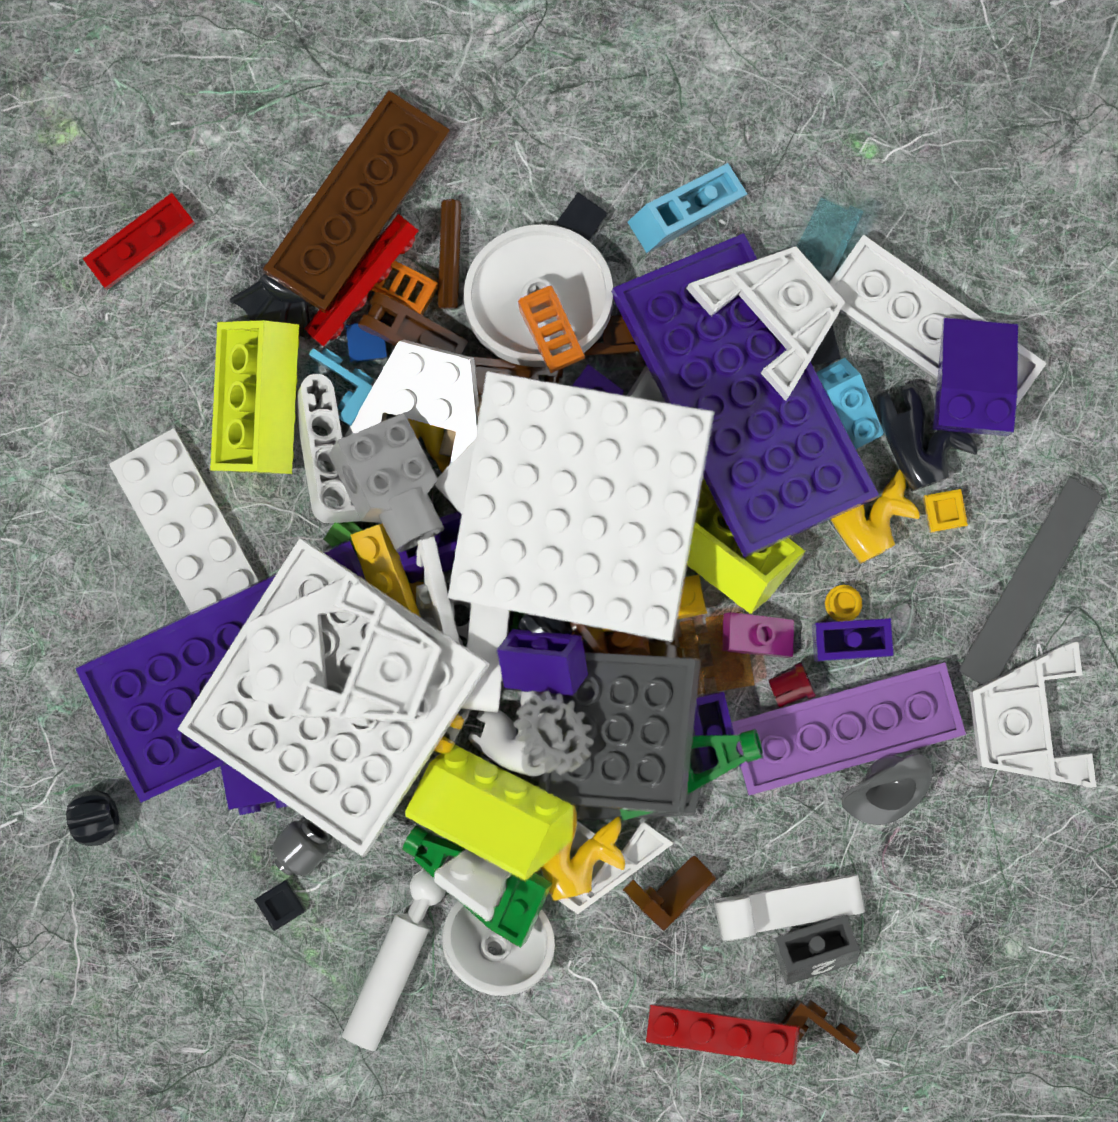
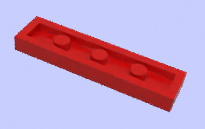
[304,214,419,346]
[646,1004,800,1065]

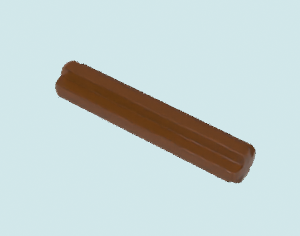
[438,199,462,309]

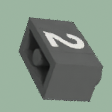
[774,915,860,985]

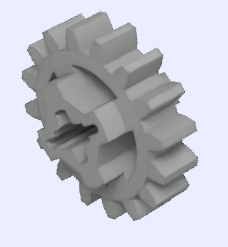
[514,691,593,775]

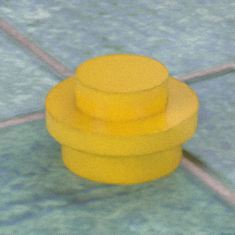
[825,585,862,622]

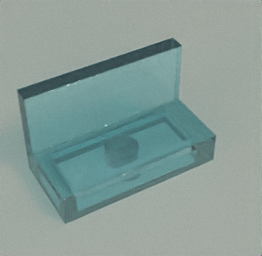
[797,198,864,283]

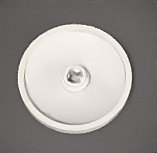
[464,224,614,367]

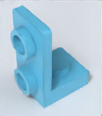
[309,348,374,427]
[816,358,884,449]

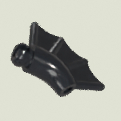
[230,274,311,340]

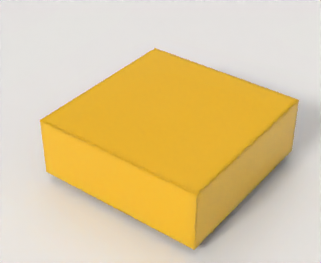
[923,489,968,533]

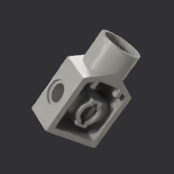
[328,413,444,552]

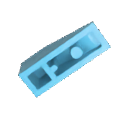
[628,163,747,253]

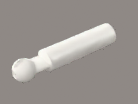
[342,870,446,1051]

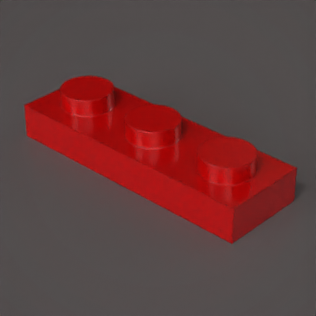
[83,192,196,290]

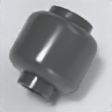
[272,820,329,876]

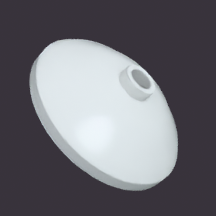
[442,888,555,996]

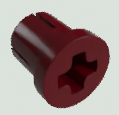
[768,662,816,707]

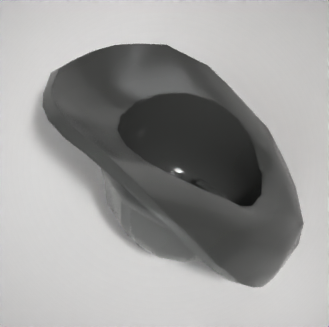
[842,754,932,825]

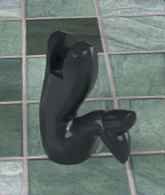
[877,384,977,492]

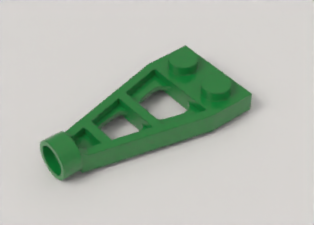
[620,729,764,821]
[402,825,553,948]

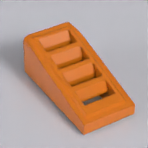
[370,261,439,316]
[518,285,585,374]

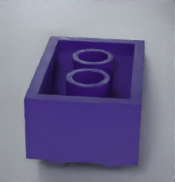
[933,318,1018,436]

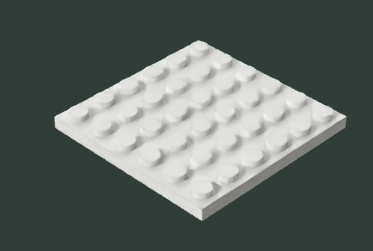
[448,372,714,641]
[178,539,489,857]

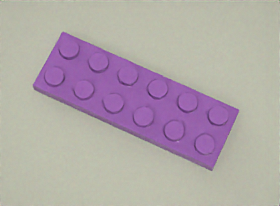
[731,662,966,795]

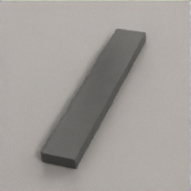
[957,477,1103,685]

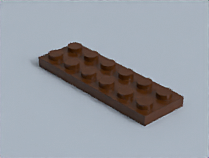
[263,90,450,313]

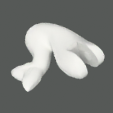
[468,691,553,776]

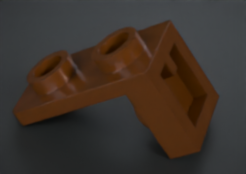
[570,622,650,656]
[623,856,716,931]
[781,999,861,1054]

